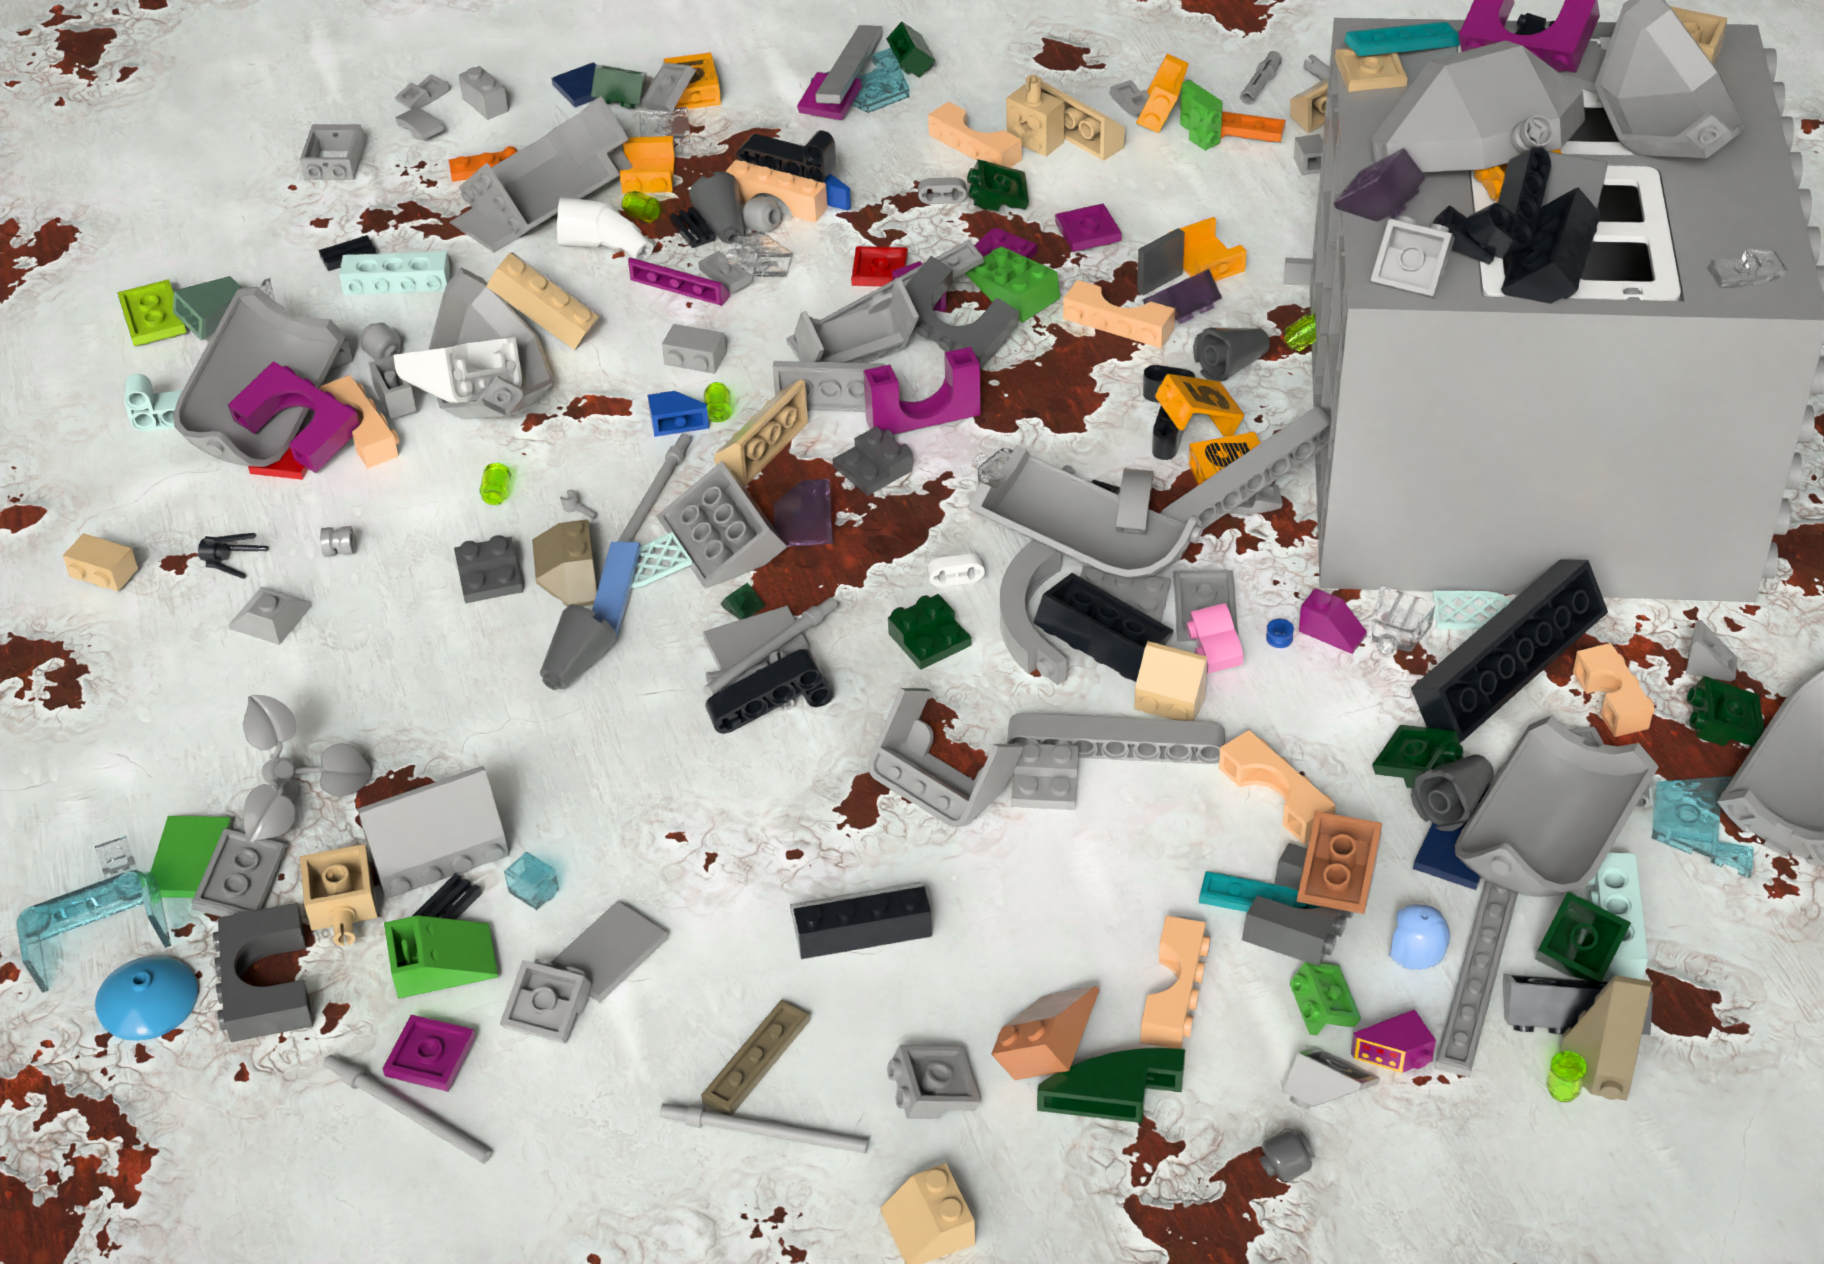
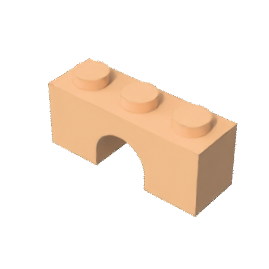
[1573,643,1654,737]

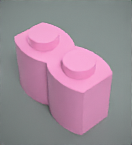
[1186,603,1243,674]

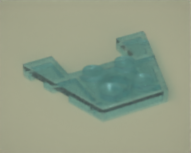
[811,48,910,113]
[1651,776,1754,878]

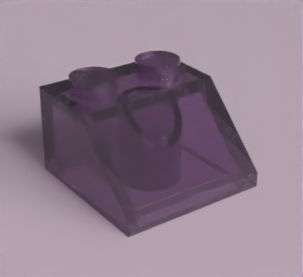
[1333,148,1426,222]
[1142,269,1222,324]
[774,479,833,546]

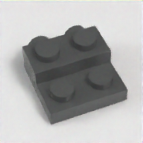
[832,426,913,496]
[454,535,523,603]

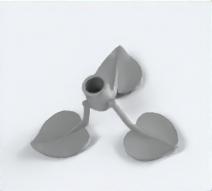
[243,695,371,842]

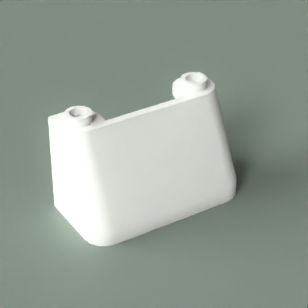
[393,337,522,403]

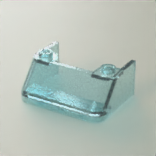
[16,870,172,993]

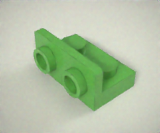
[1290,962,1361,1036]

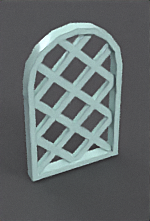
[631,532,692,588]
[1433,590,1511,629]

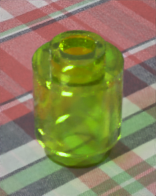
[621,191,660,223]
[1284,313,1316,351]
[703,382,732,422]
[479,463,512,505]
[1546,1051,1587,1102]

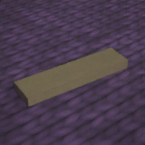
[701,999,810,1115]

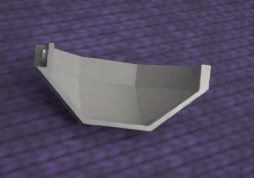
[1594,0,1747,158]
[1372,41,1585,174]
[429,267,554,419]

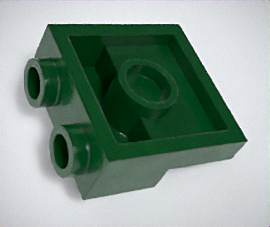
[967,159,1029,212]
[888,594,971,670]
[1686,676,1764,747]
[1372,725,1464,788]

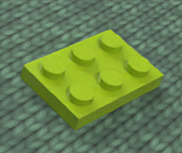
[117,279,186,346]

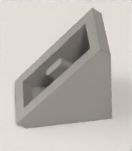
[1686,620,1738,681]

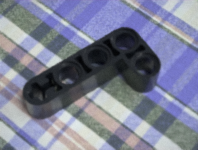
[737,130,836,183]
[1466,147,1551,259]
[1143,365,1195,460]
[705,649,834,734]

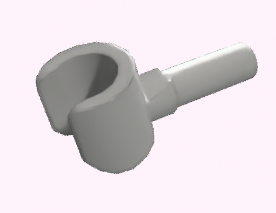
[560,490,597,520]

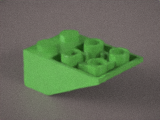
[965,246,1060,322]
[384,915,498,999]

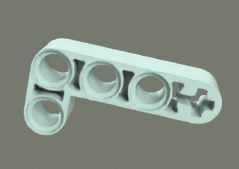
[124,374,183,431]

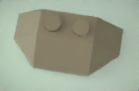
[532,519,597,607]

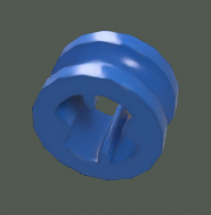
[1266,619,1294,648]

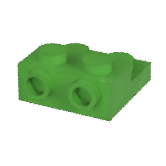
[1180,79,1223,151]

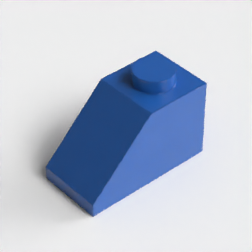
[647,391,709,437]

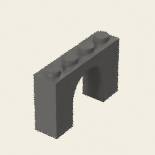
[905,256,1019,370]
[1242,843,1354,966]
[213,903,313,1042]

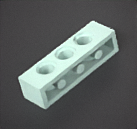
[339,251,451,295]
[1587,852,1648,980]

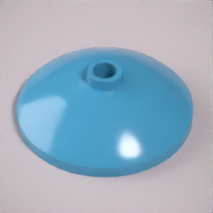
[95,956,198,1041]

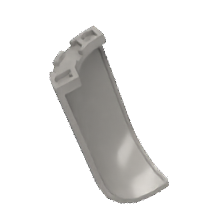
[173,287,346,467]
[968,445,1203,579]
[1717,667,1824,866]
[1455,715,1659,897]

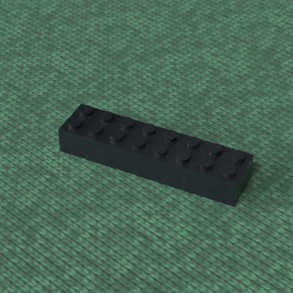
[1411,559,1608,743]

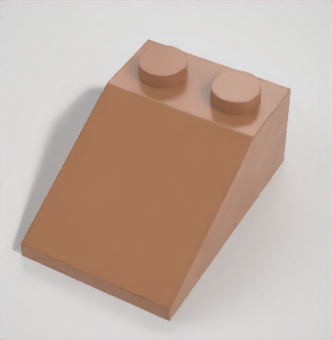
[1297,811,1382,914]
[991,986,1100,1080]

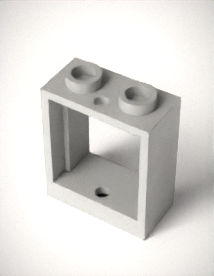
[300,124,365,180]

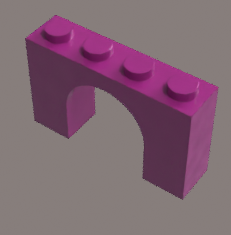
[1458,0,1600,72]
[863,347,981,434]
[228,361,360,473]

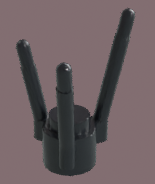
[198,533,269,579]

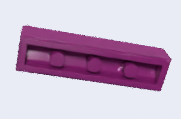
[628,257,730,306]

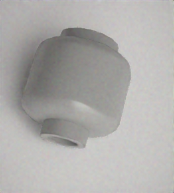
[742,198,781,232]
[360,322,401,360]

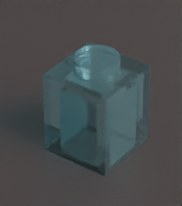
[504,851,559,910]

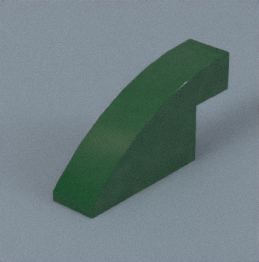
[1037,1048,1186,1123]

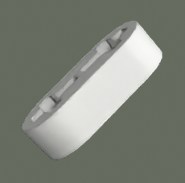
[927,554,985,587]

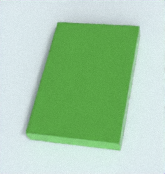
[145,816,232,898]

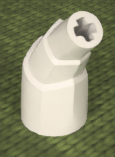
[557,197,653,261]

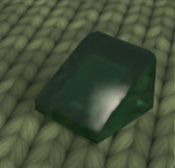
[720,582,766,620]

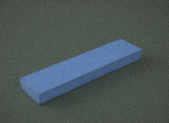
[592,542,641,637]

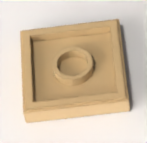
[1334,48,1408,92]

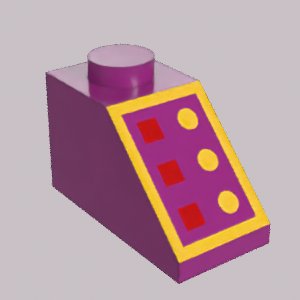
[1351,1009,1436,1073]

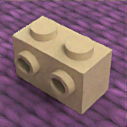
[63,533,138,591]

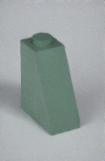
[173,276,243,340]

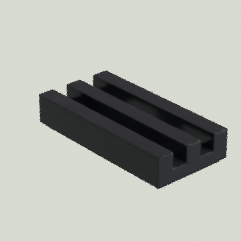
[669,206,715,248]
[318,235,377,271]
[412,873,482,920]

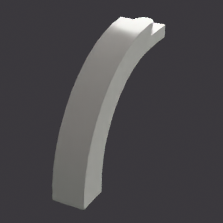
[1000,540,1067,686]

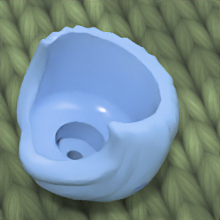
[1389,904,1450,970]

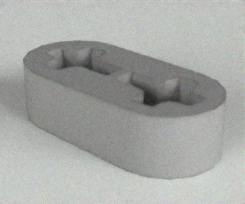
[918,177,967,204]

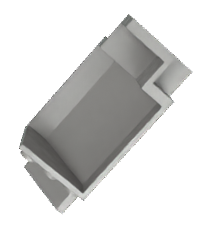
[449,96,633,252]

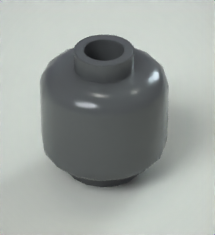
[1259,1128,1315,1183]

